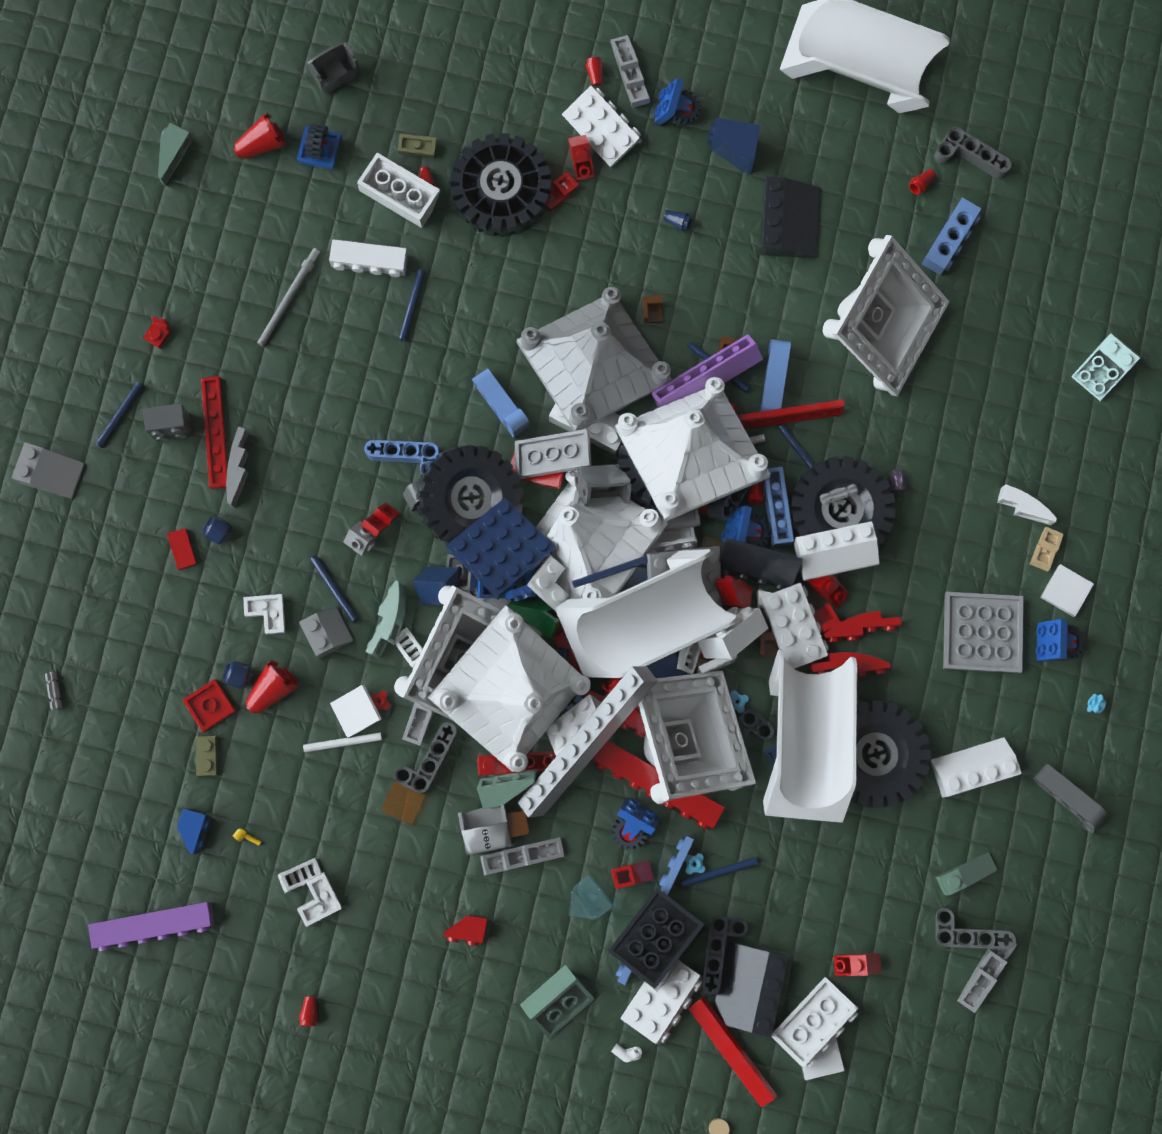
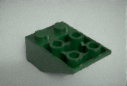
[508,595,569,639]

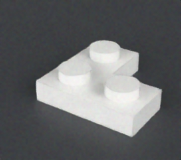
[527,555,569,611]
[243,594,285,635]
[297,872,342,927]

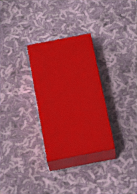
[167,528,197,570]

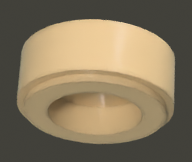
[709,1118,729,1134]

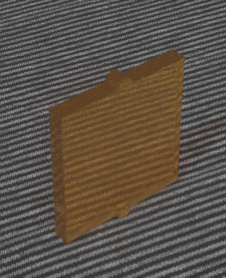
[381,781,425,825]

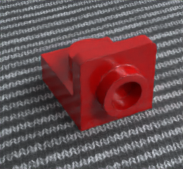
[143,316,172,349]

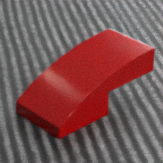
[546,172,579,212]
[361,502,400,537]

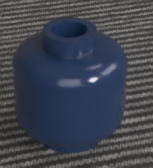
[203,516,233,545]
[222,661,253,689]

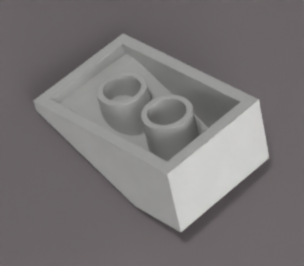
[11,443,85,499]

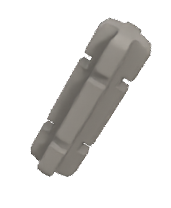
[820,484,858,505]
[45,672,62,710]

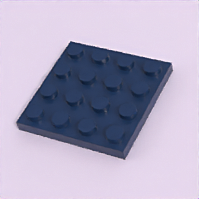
[446,498,557,600]

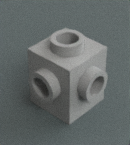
[343,521,377,556]

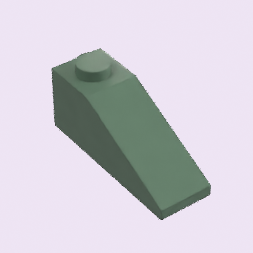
[158,123,193,186]
[477,769,537,809]
[936,852,997,895]

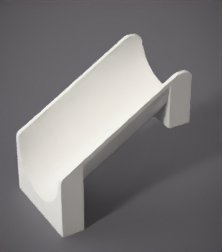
[780,0,950,113]
[555,549,738,678]
[763,650,857,823]

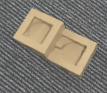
[1030,527,1063,572]

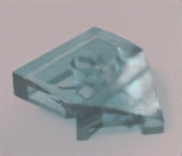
[569,874,614,920]

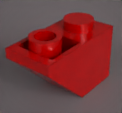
[568,135,595,181]
[805,575,849,609]
[716,576,753,608]
[611,860,654,889]
[443,915,488,946]
[833,953,882,976]

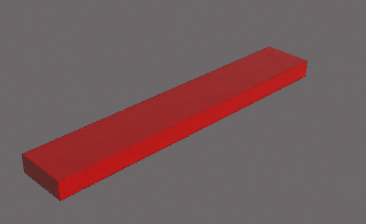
[201,376,228,489]
[737,400,845,430]
[688,997,777,1107]

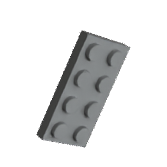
[515,429,591,479]

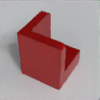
[813,603,840,634]

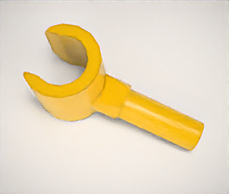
[233,829,261,845]

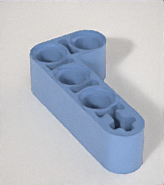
[760,339,791,412]
[472,369,530,438]
[364,440,440,474]

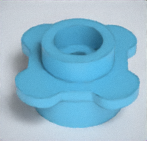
[730,691,748,713]
[1087,694,1106,713]
[685,854,705,874]

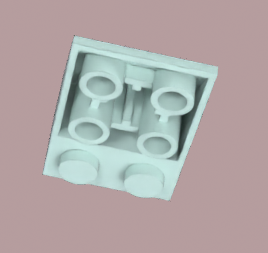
[1071,332,1140,401]

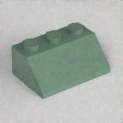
[520,965,594,1039]

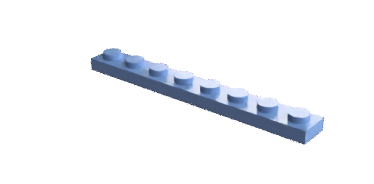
[616,836,694,985]

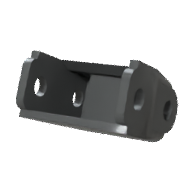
[307,41,359,93]
[574,465,631,506]

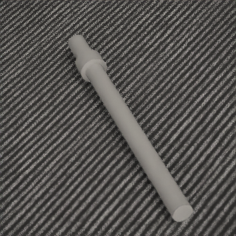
[257,248,320,347]

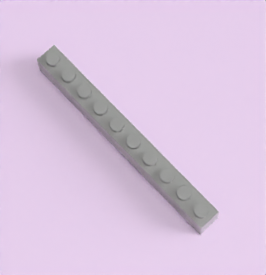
[518,666,658,818]

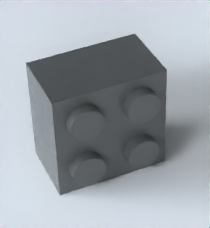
[143,403,192,442]

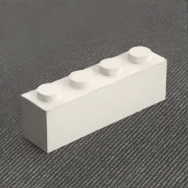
[329,239,408,277]

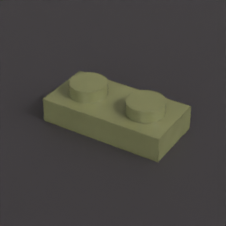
[397,134,437,158]
[196,736,218,776]

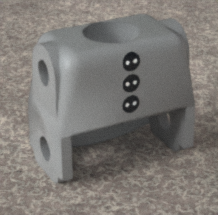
[458,805,512,855]

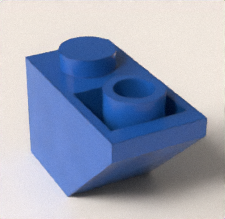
[177,809,210,854]

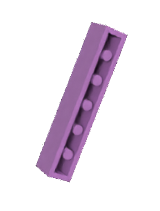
[651,334,763,408]
[88,902,214,951]

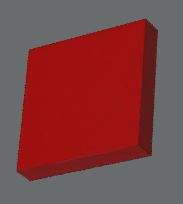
[182,679,237,733]

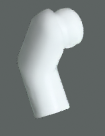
[611,1044,642,1062]

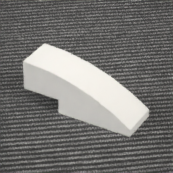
[997,484,1057,525]

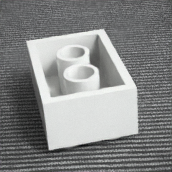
[698,607,768,659]
[546,694,601,756]

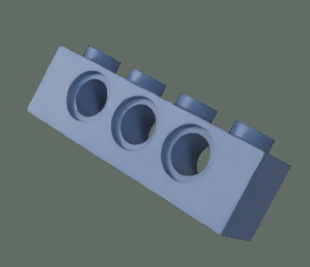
[922,198,981,275]
[762,467,794,548]

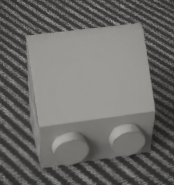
[299,607,353,659]

